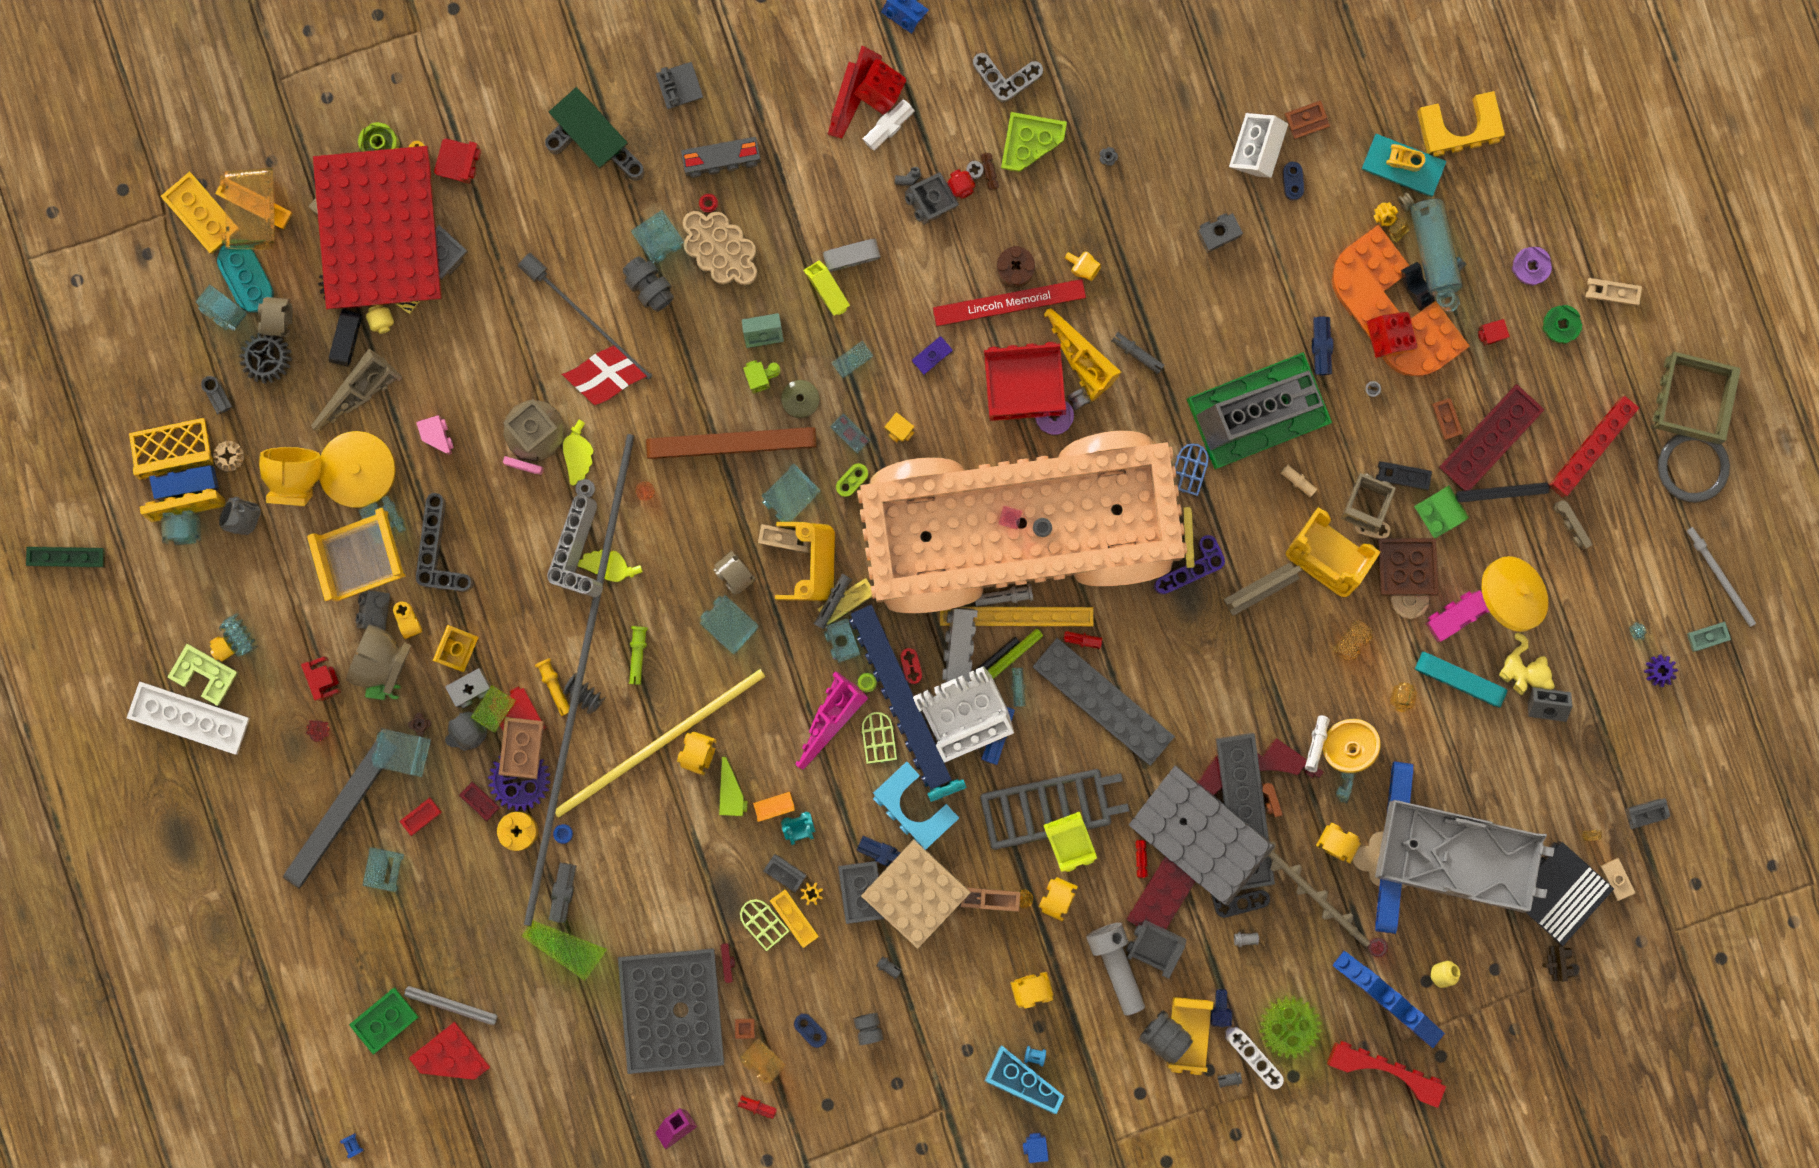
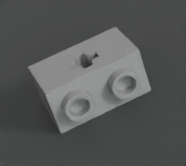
[445,668,492,709]

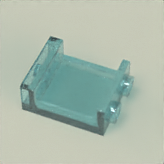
[761,463,821,522]
[699,595,760,655]
[372,728,431,777]

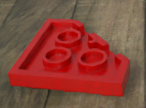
[409,1021,491,1080]

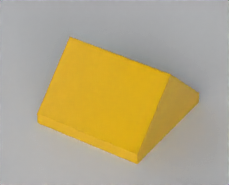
[433,625,479,672]

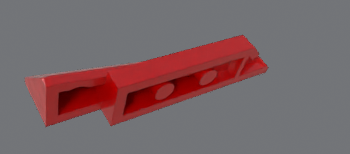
[828,46,882,139]

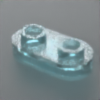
[1336,772,1355,804]

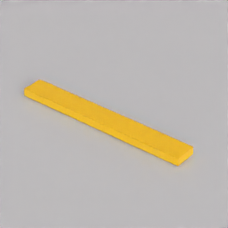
[940,607,1093,627]

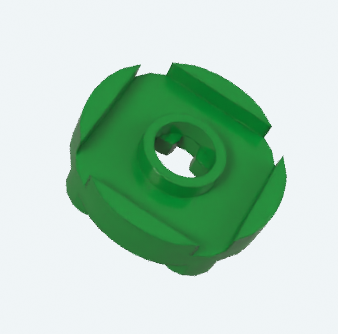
[1542,305,1582,344]

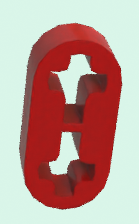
[901,648,922,684]

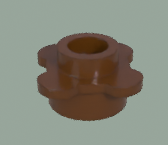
[408,713,431,736]

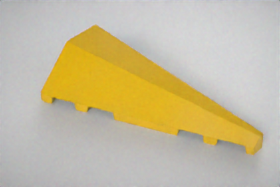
[1044,308,1122,402]

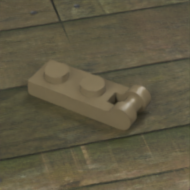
[1553,500,1593,550]

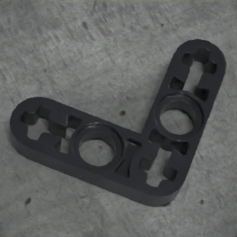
[1210,890,1270,918]

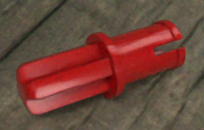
[1063,631,1102,650]
[738,1095,777,1119]

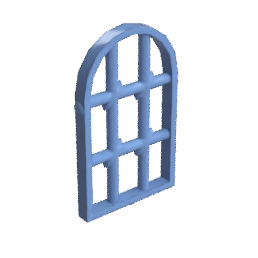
[1175,444,1208,496]

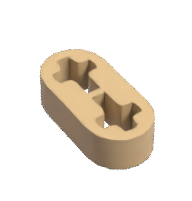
[1353,522,1390,539]

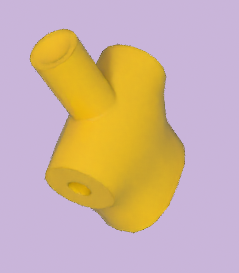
[1065,252,1101,281]

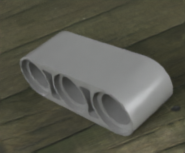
[823,239,881,272]

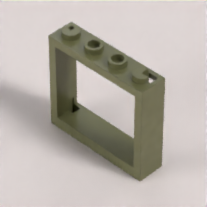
[1652,352,1741,445]

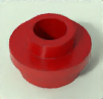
[699,194,718,213]

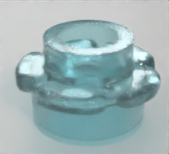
[1629,622,1647,640]

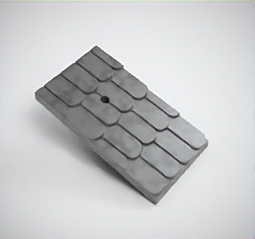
[1129,766,1275,906]

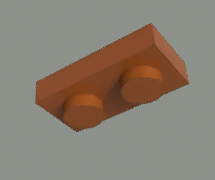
[1431,398,1463,440]

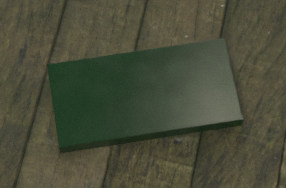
[548,86,628,169]

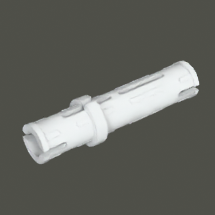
[1305,716,1330,772]

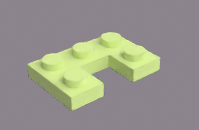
[168,644,238,706]

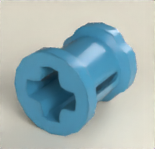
[1024,1046,1046,1067]

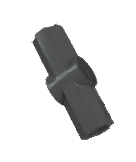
[549,862,577,923]

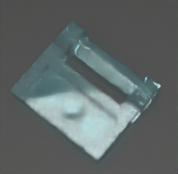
[362,847,404,892]

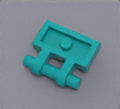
[927,779,967,802]

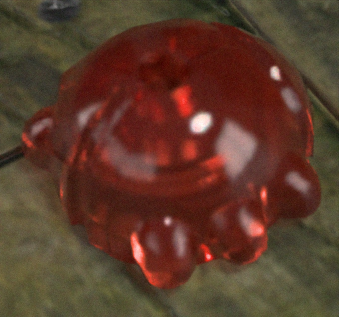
[306,720,330,742]

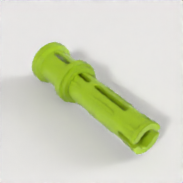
[629,626,648,685]

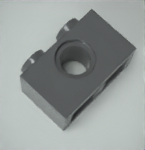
[1197,213,1243,253]
[1527,687,1572,722]

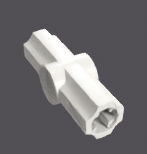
[863,99,915,151]

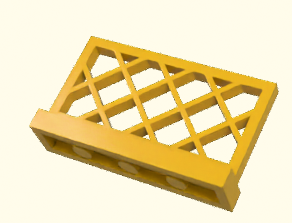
[129,418,214,480]

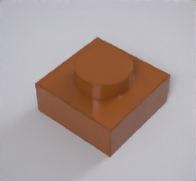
[735,1018,755,1039]

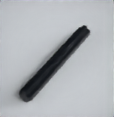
[1456,482,1550,503]

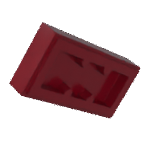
[459,781,501,822]
[721,943,735,983]

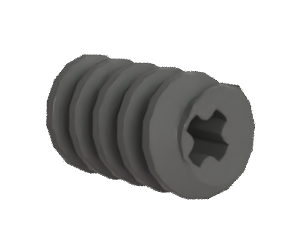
[563,673,606,714]

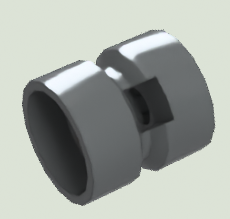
[853,1013,884,1045]

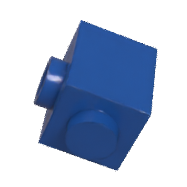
[1023,1133,1048,1163]

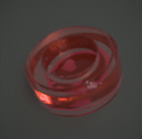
[1368,938,1388,957]

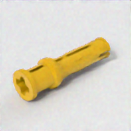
[535,658,570,716]

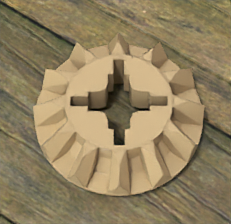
[213,441,244,472]

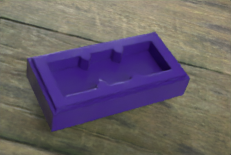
[911,336,953,375]

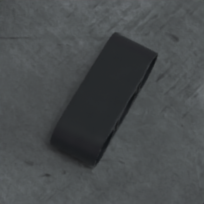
[329,309,362,367]

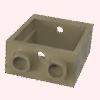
[1341,473,1396,533]

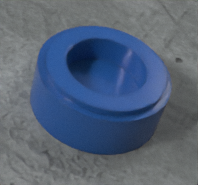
[553,824,573,844]

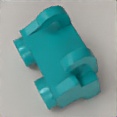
[781,812,816,845]

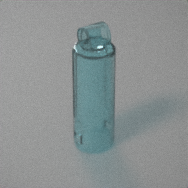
[1410,199,1462,312]

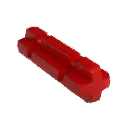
[1135,840,1148,878]

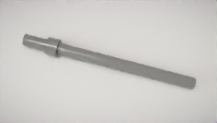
[1687,527,1756,627]

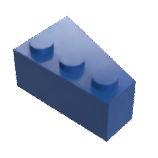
[149,466,219,502]

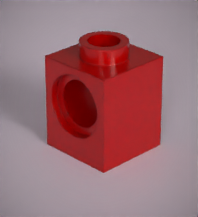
[1477,319,1510,346]

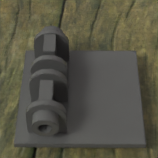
[656,62,703,109]

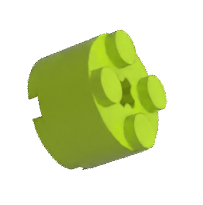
[358,122,400,152]

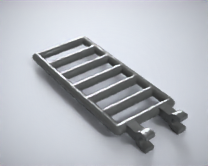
[980,769,1129,850]

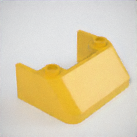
[775,522,835,601]

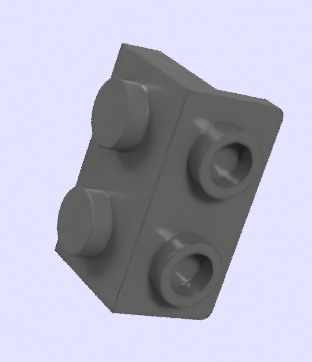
[355,590,390,630]

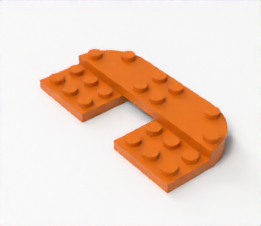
[1332,225,1470,377]

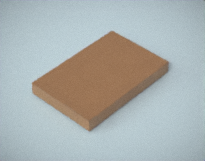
[498,717,544,779]

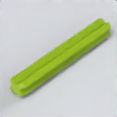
[987,629,1043,679]

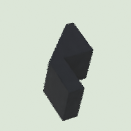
[1401,262,1435,310]

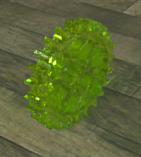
[1258,995,1322,1059]

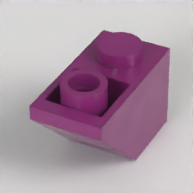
[655,1108,697,1149]

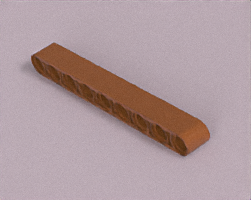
[646,427,817,459]

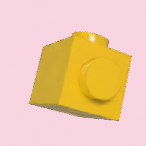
[884,412,915,443]

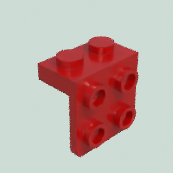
[853,59,906,115]
[434,138,481,184]
[1366,312,1417,358]

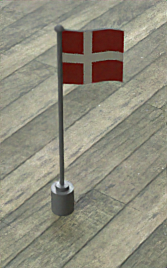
[518,253,652,405]

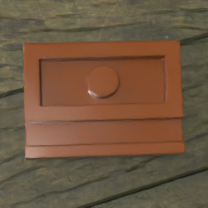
[1284,100,1330,140]

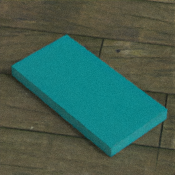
[1361,134,1447,197]

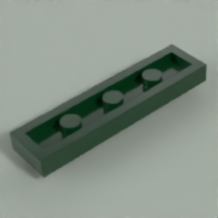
[26,547,105,568]

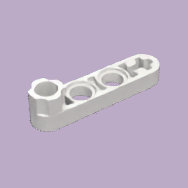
[1225,1027,1284,1089]

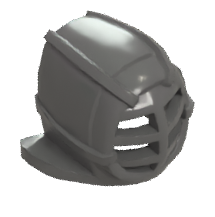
[219,497,261,535]
[445,711,488,751]

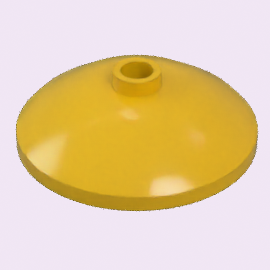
[1322,719,1381,773]

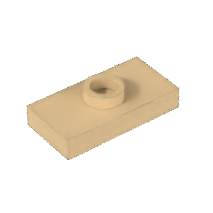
[1600,858,1635,901]

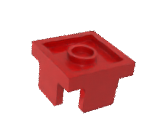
[301,656,341,701]

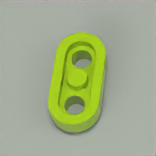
[836,463,868,497]

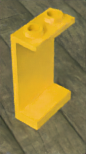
[1167,997,1213,1075]

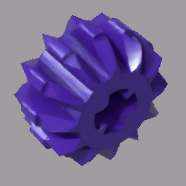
[1644,654,1678,687]

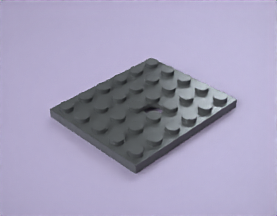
[618,948,724,1074]

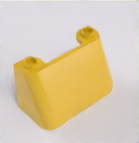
[1285,507,1380,597]

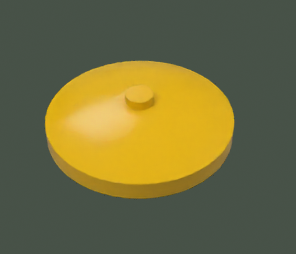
[319,431,396,508]
[1482,556,1548,632]

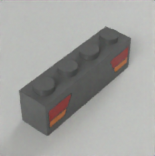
[681,137,761,178]

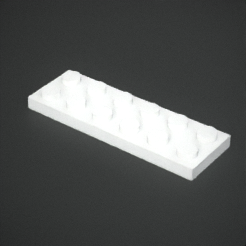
[127,682,250,755]

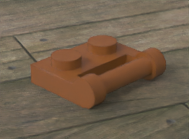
[1261,783,1283,817]

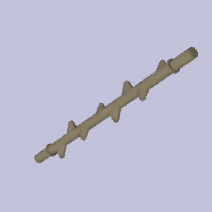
[1268,841,1371,948]

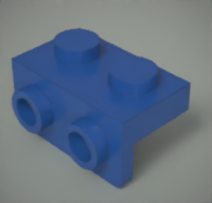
[881,0,929,34]

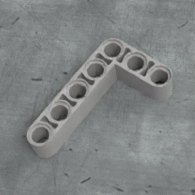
[547,494,603,598]

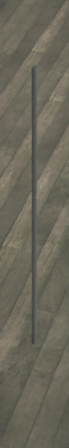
[524,434,634,926]

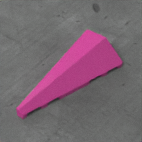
[795,671,868,770]

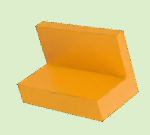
[753,792,796,822]

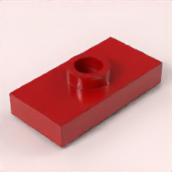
[399,797,442,836]

